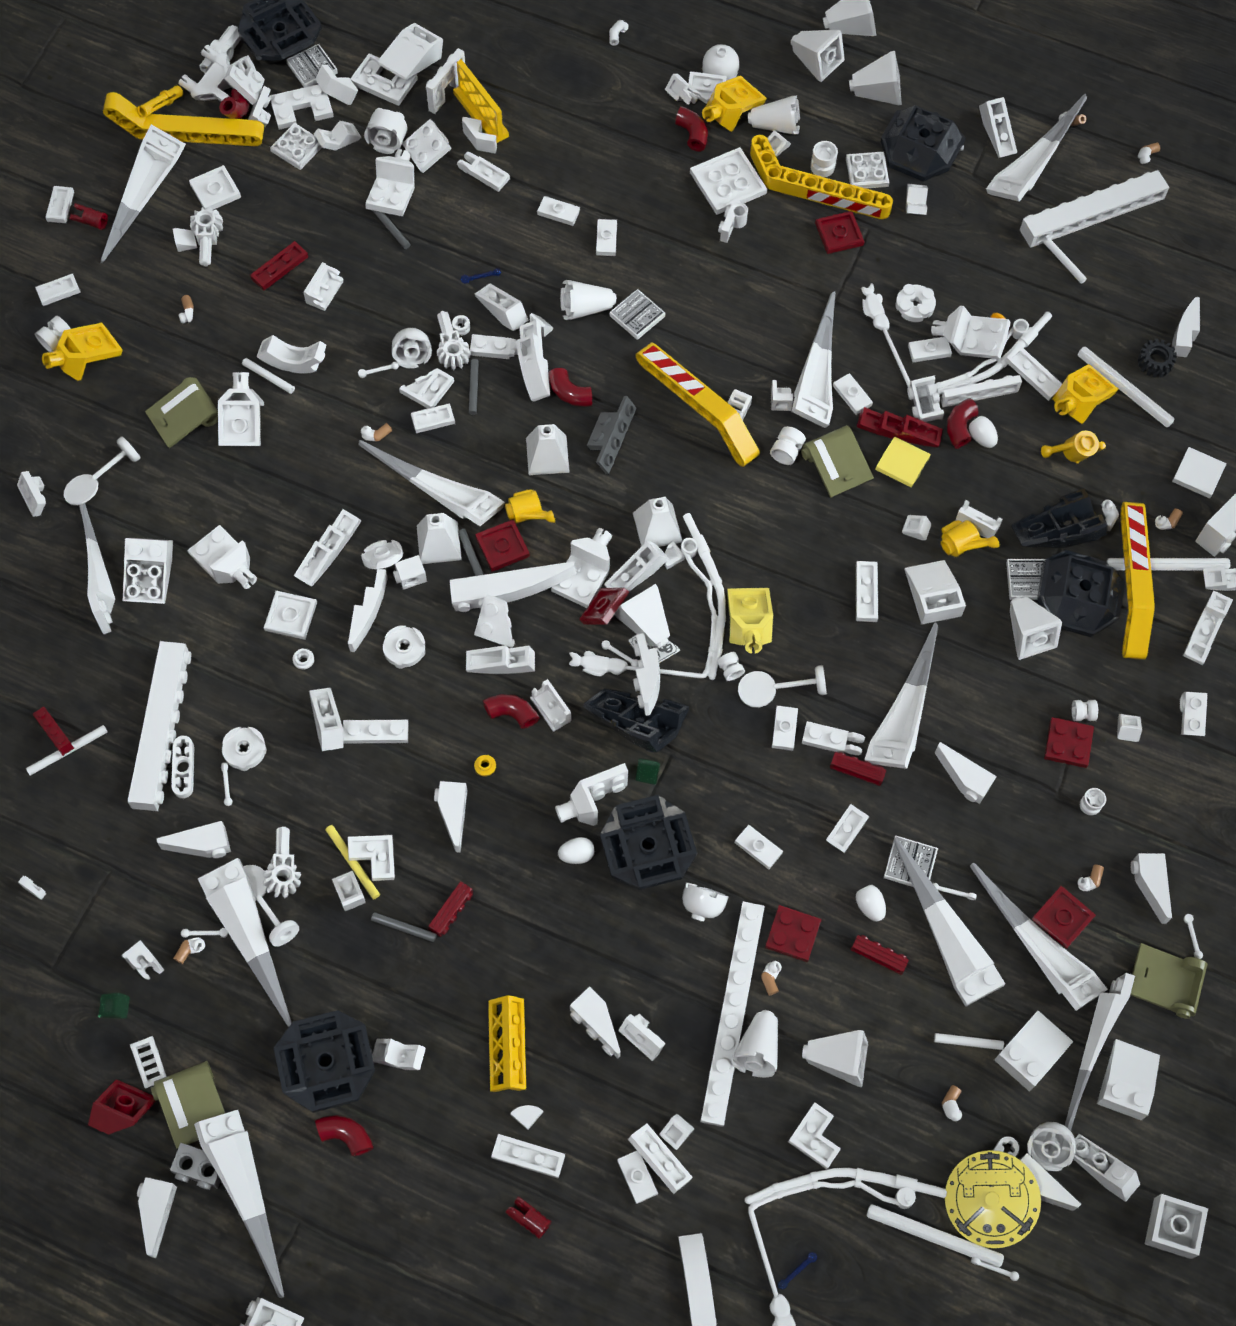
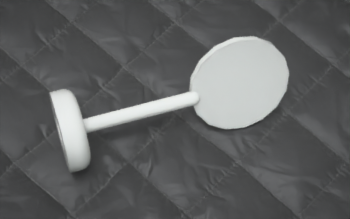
[64,436,140,505]
[738,665,827,708]
[243,865,299,946]

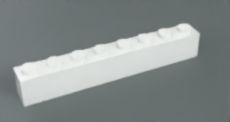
[1020,170,1169,248]
[128,641,191,811]

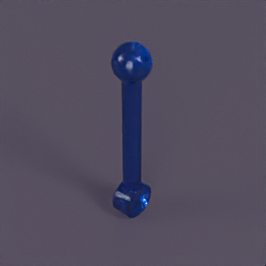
[461,268,501,284]
[778,1252,817,1290]

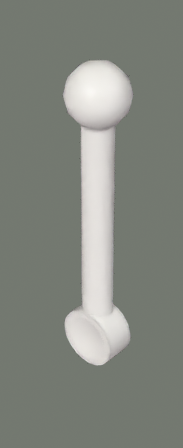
[358,362,399,378]
[602,640,638,667]
[221,763,232,806]
[933,883,977,900]
[1184,914,1203,959]
[181,928,229,938]
[971,1257,1019,1281]

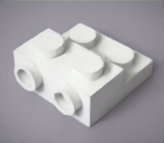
[240,1297,304,1326]

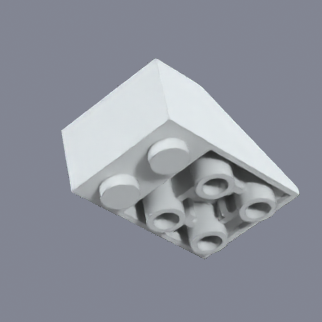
[377,23,443,80]
[123,538,173,604]
[904,560,966,624]

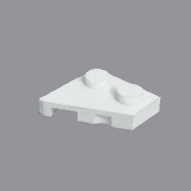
[688,72,727,104]
[399,368,454,409]
[474,594,515,648]

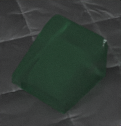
[636,758,660,785]
[98,993,130,1019]

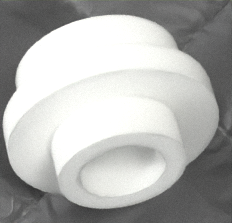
[293,649,314,669]

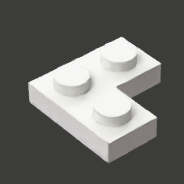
[225,64,265,105]
[348,835,395,881]
[788,1103,840,1169]

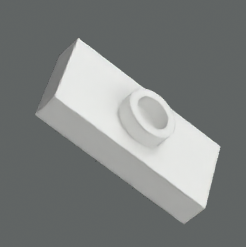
[45,186,74,223]
[537,196,580,226]
[596,219,617,256]
[35,274,81,306]
[908,337,952,362]
[833,373,873,415]
[411,403,455,433]
[772,706,798,751]
[735,825,783,869]
[617,1151,658,1204]

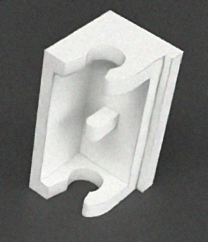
[304,262,343,311]
[955,500,1003,538]
[530,679,571,732]
[122,940,164,980]

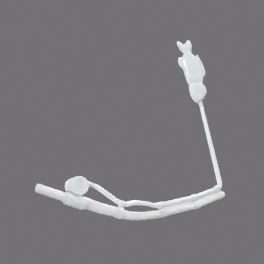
[861,283,1052,398]
[569,513,726,680]
[745,1168,947,1326]

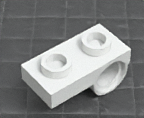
[718,199,748,243]
[1180,692,1207,736]

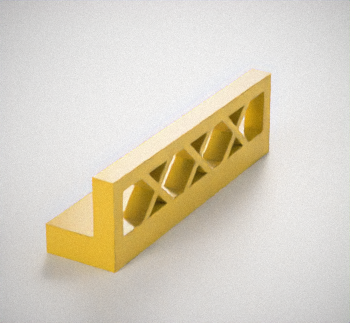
[489,995,526,1092]

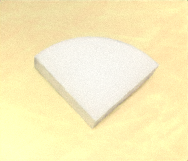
[664,541,685,569]
[19,876,46,900]
[510,1105,543,1130]

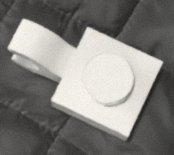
[665,74,698,104]

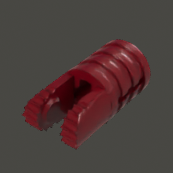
[70,203,108,230]
[505,1196,552,1239]

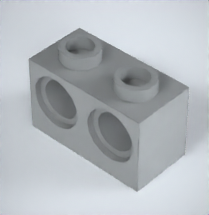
[170,1143,221,1190]

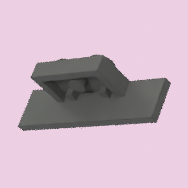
[587,396,636,474]

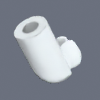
[609,20,628,46]
[1102,500,1119,531]

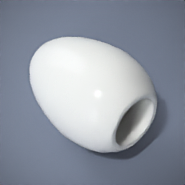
[969,416,998,448]
[558,837,594,864]
[856,885,886,921]

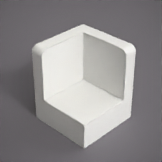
[771,380,793,411]

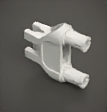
[179,45,234,101]

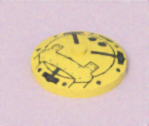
[945,1150,1041,1248]

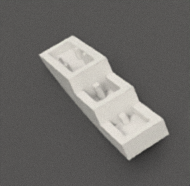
[294,509,361,587]
[348,569,388,652]

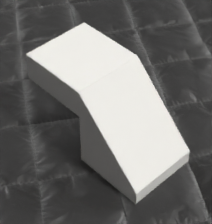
[315,65,358,105]
[462,117,497,153]
[314,121,361,150]
[906,184,928,215]
[372,1039,426,1070]

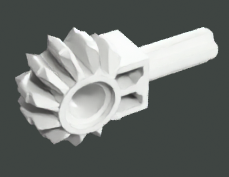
[190,207,223,267]
[437,311,471,370]
[263,827,301,898]

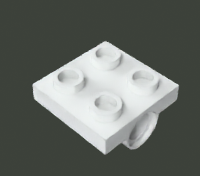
[402,119,452,173]

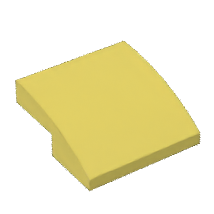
[875,437,931,487]

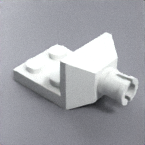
[366,149,415,216]
[931,306,1011,359]
[218,372,264,446]
[188,525,257,589]
[551,528,612,608]
[555,763,628,826]

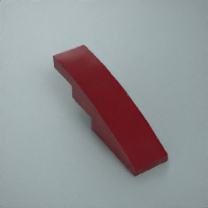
[857,407,942,447]

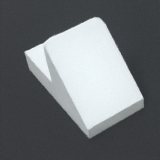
[332,871,365,911]

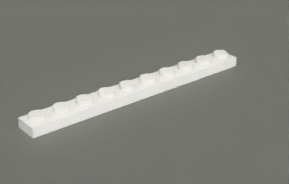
[701,902,765,1127]

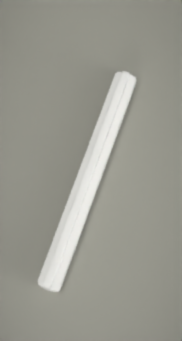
[1078,347,1174,427]
[1107,558,1230,570]
[867,1205,1004,1267]

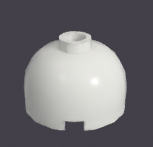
[702,44,739,80]
[391,328,432,368]
[682,882,728,921]
[1027,1122,1076,1171]

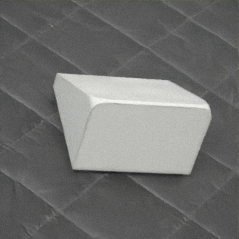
[767,130,791,157]
[173,228,197,252]
[530,313,553,337]
[902,515,931,540]
[1117,714,1142,742]
[659,1114,694,1150]

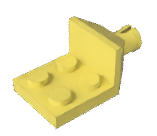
[727,588,773,653]

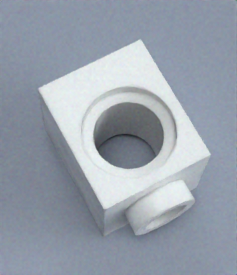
[393,555,427,590]

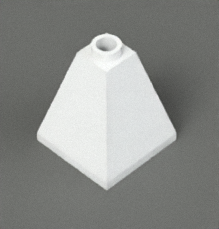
[823,0,876,36]
[791,30,845,82]
[849,51,902,105]
[526,424,569,475]
[633,497,682,547]
[417,513,461,564]
[615,584,670,648]
[1010,596,1062,660]
[802,1030,868,1087]

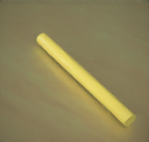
[325,825,380,900]

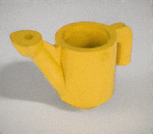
[1041,430,1106,464]
[505,490,555,523]
[941,520,999,557]

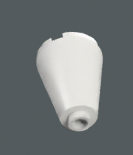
[748,95,800,135]
[560,280,616,320]
[732,1010,778,1078]

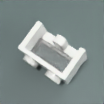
[907,375,944,422]

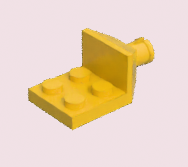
[702,75,767,132]
[42,323,123,381]
[1052,364,1118,424]

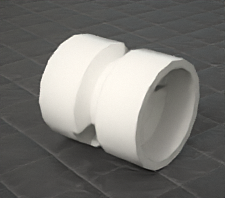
[811,141,838,177]
[35,316,71,352]
[770,426,806,465]

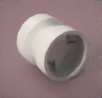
[717,652,745,681]
[1072,700,1098,721]
[1080,788,1106,815]

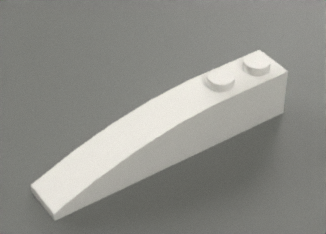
[450,561,577,612]

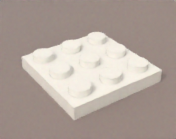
[690,147,767,215]

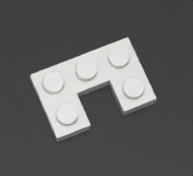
[426,48,465,114]
[350,54,418,106]
[269,84,334,130]

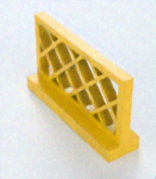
[453,59,509,143]

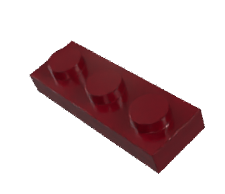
[250,241,308,291]

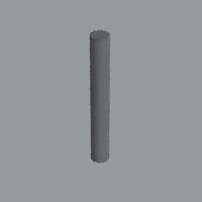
[372,210,411,249]
[469,359,479,415]
[458,529,484,576]
[371,912,437,942]

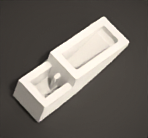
[1172,297,1200,357]
[466,645,535,674]

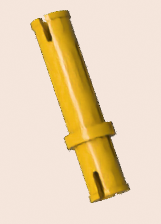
[137,85,183,117]

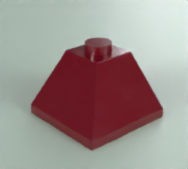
[88,1079,156,1134]

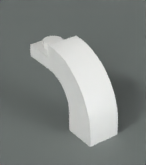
[257,335,326,373]

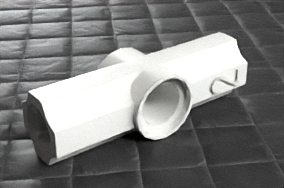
[199,25,241,74]

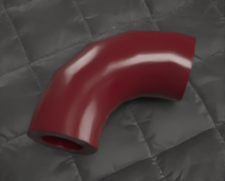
[219,88,250,119]
[675,107,708,152]
[548,368,592,407]
[947,398,978,449]
[482,694,540,729]
[315,1115,374,1156]

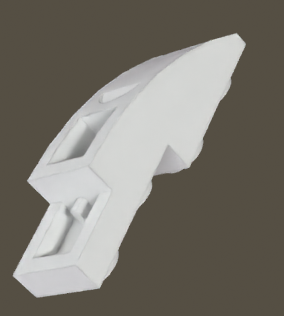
[517,320,550,402]
[633,633,660,716]

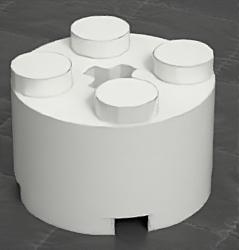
[364,108,407,154]

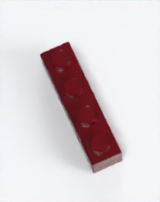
[33,707,74,756]
[830,752,886,786]
[428,881,473,937]
[851,935,909,975]

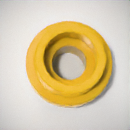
[474,755,496,776]

